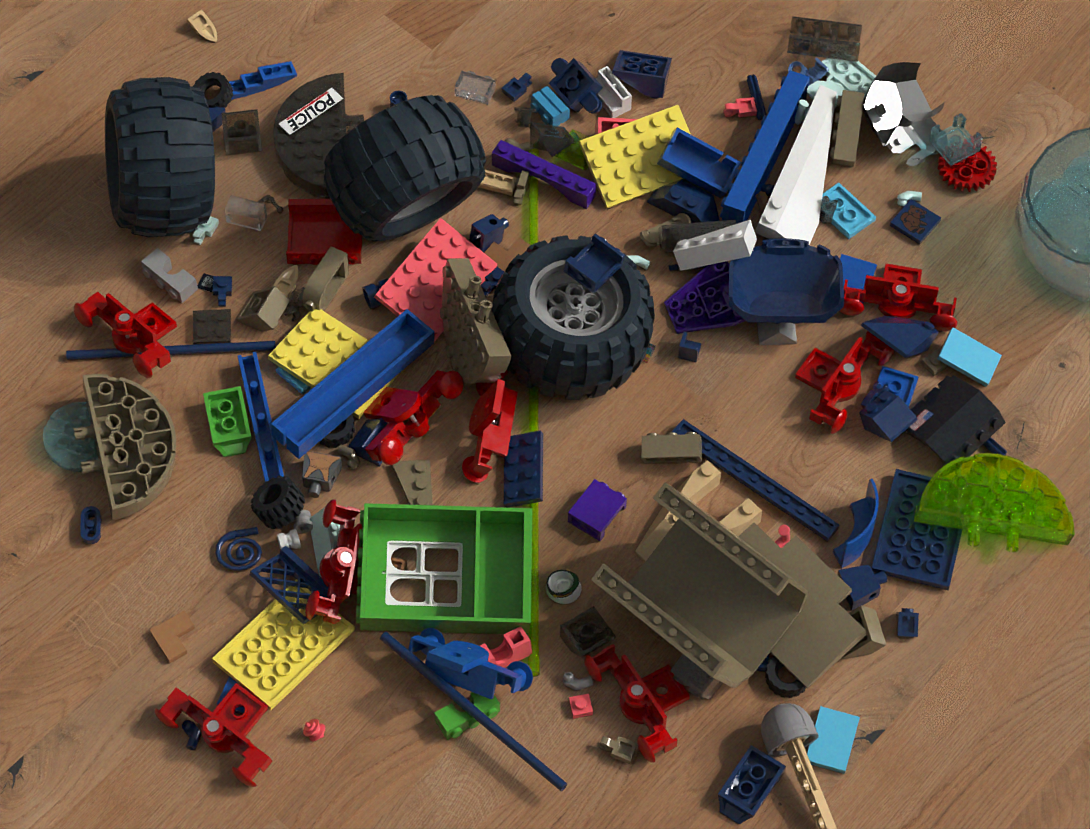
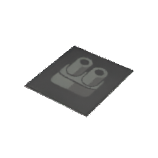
[197,273,213,292]

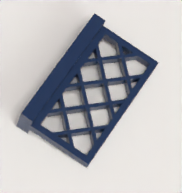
[249,546,329,624]

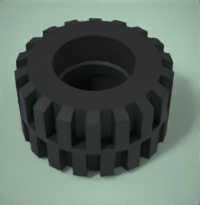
[251,476,305,529]

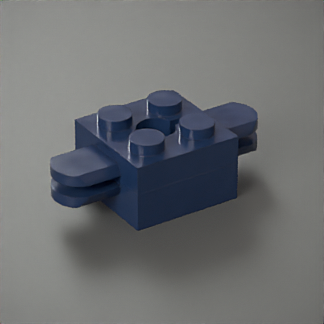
[549,58,603,114]

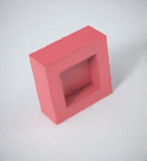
[569,693,593,719]

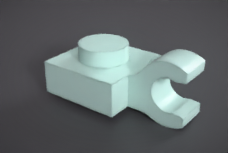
[193,216,219,245]

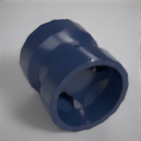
[389,91,407,107]

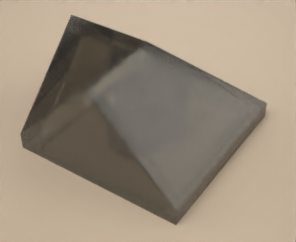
[530,122,574,157]

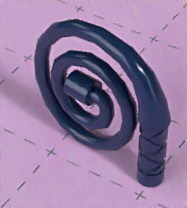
[215,527,262,571]

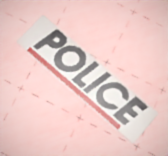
[279,88,343,135]

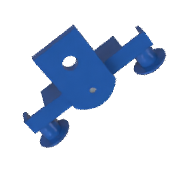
[408,628,533,699]

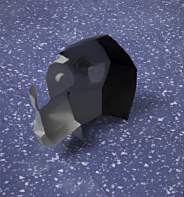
[862,62,948,166]

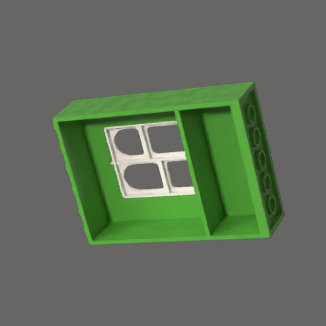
[356,503,532,635]

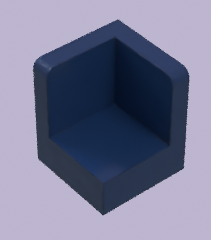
[678,332,701,362]

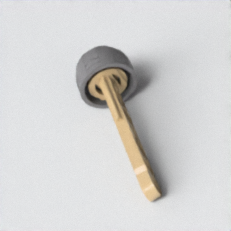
[761,703,837,829]

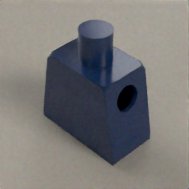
[469,214,509,253]
[837,565,887,610]

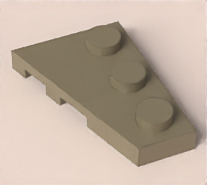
[392,459,433,505]

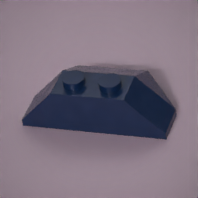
[647,179,720,233]

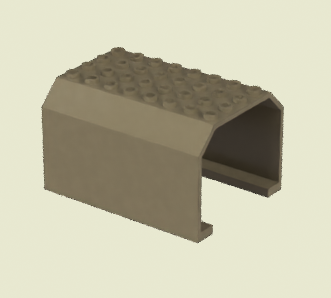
[591,482,809,688]

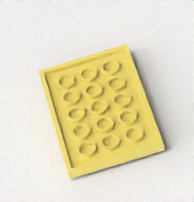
[578,105,690,209]
[268,309,402,419]
[212,579,355,710]

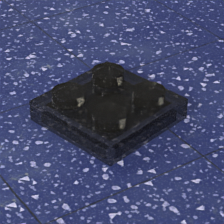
[193,309,231,345]

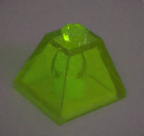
[554,129,589,171]

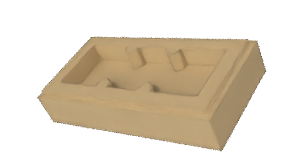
[478,170,516,196]

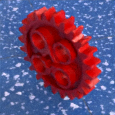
[937,140,997,192]

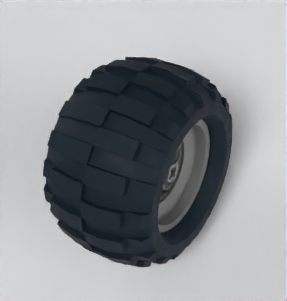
[105,77,215,237]
[323,95,486,242]
[491,235,655,400]

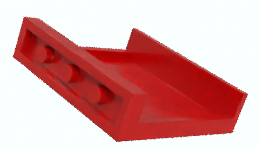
[286,199,362,265]

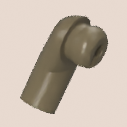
[504,138,531,151]

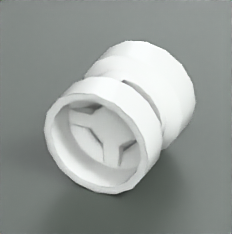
[277,529,301,549]

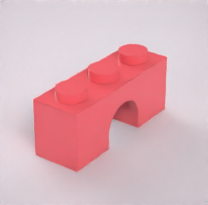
[480,626,533,668]

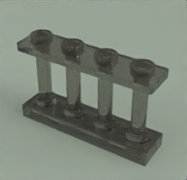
[787,16,862,62]

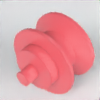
[303,719,325,742]

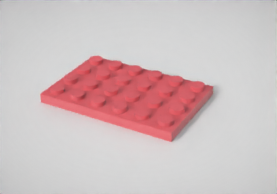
[374,218,497,342]

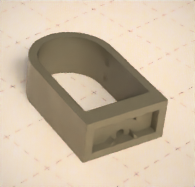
[303,247,349,311]

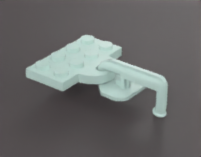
[795,48,876,125]

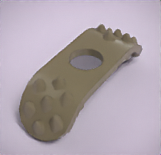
[640,213,691,248]

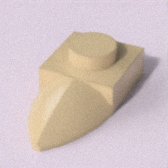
[187,9,217,42]
[272,265,299,299]

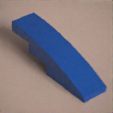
[229,61,297,100]

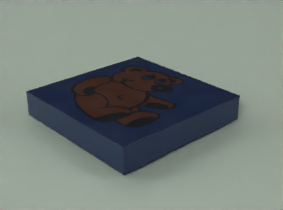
[890,199,941,245]

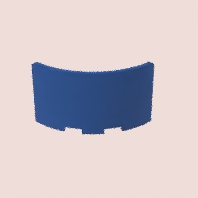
[833,479,879,568]

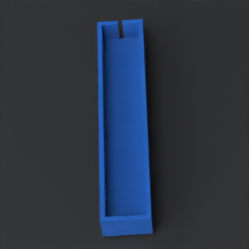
[720,70,810,227]
[271,309,435,459]

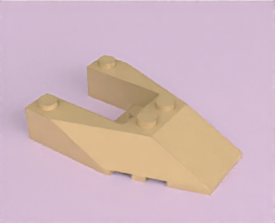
[635,460,762,562]

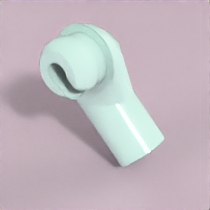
[897,191,922,206]
[626,255,650,270]

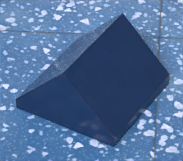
[348,418,387,467]

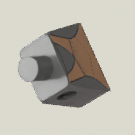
[302,451,342,498]

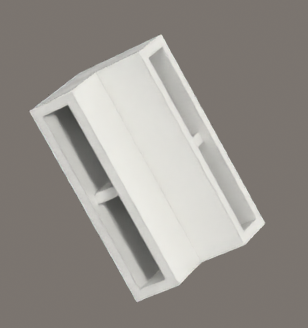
[596,66,632,118]

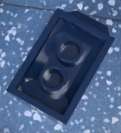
[718,745,786,824]

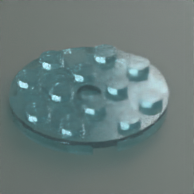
[43,402,98,472]

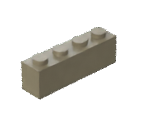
[829,90,865,167]

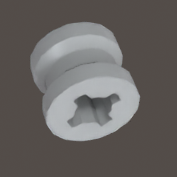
[293,510,313,533]

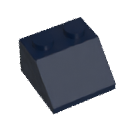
[859,390,918,442]

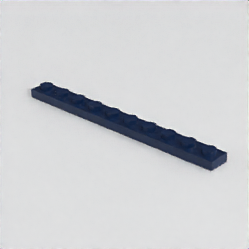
[672,419,840,542]

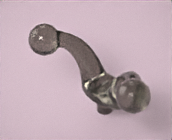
[250,195,284,213]

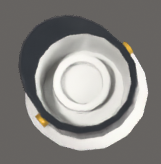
[545,569,582,604]

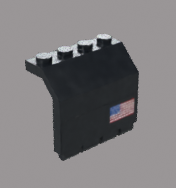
[904,375,1006,474]

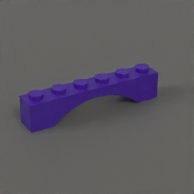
[492,140,596,209]

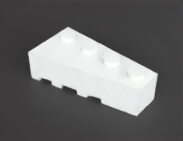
[673,220,757,271]

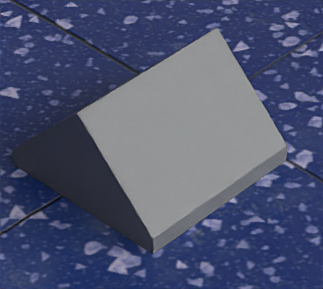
[757,322,797,345]

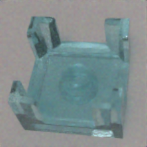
[929,113,983,166]

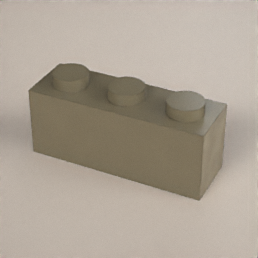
[641,432,702,464]

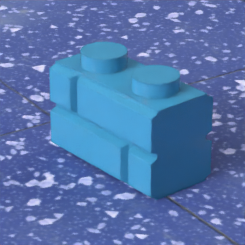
[530,86,570,129]

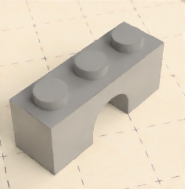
[141,248,198,303]

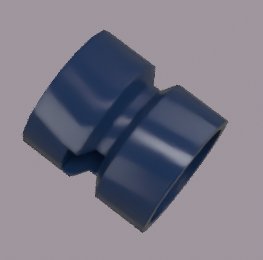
[362,278,388,309]

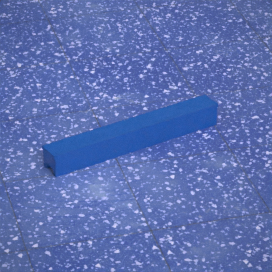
[237,352,284,481]

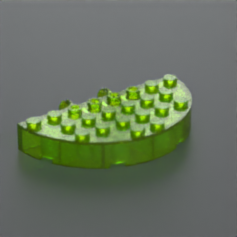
[914,453,1075,553]

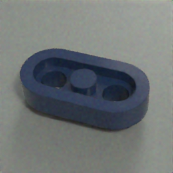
[80,506,101,544]

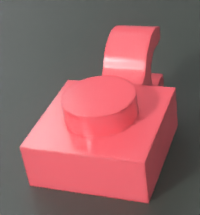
[724,97,757,117]

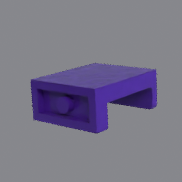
[568,479,627,541]

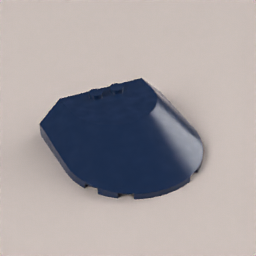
[729,238,844,324]

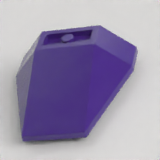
[664,261,746,334]

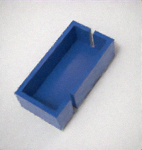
[657,127,741,198]

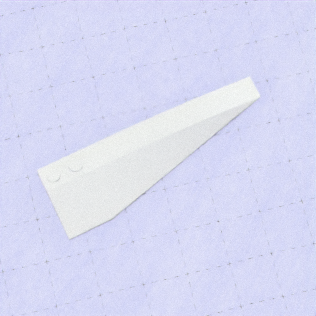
[755,85,837,244]

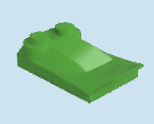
[203,386,251,457]

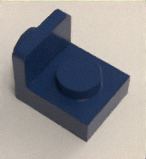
[896,608,919,637]

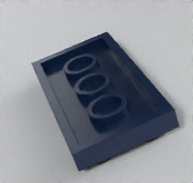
[503,430,543,508]

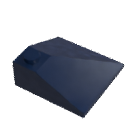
[612,50,672,99]
[861,315,939,358]

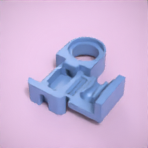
[788,57,829,85]

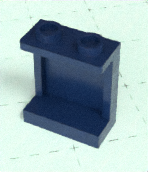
[564,233,625,294]

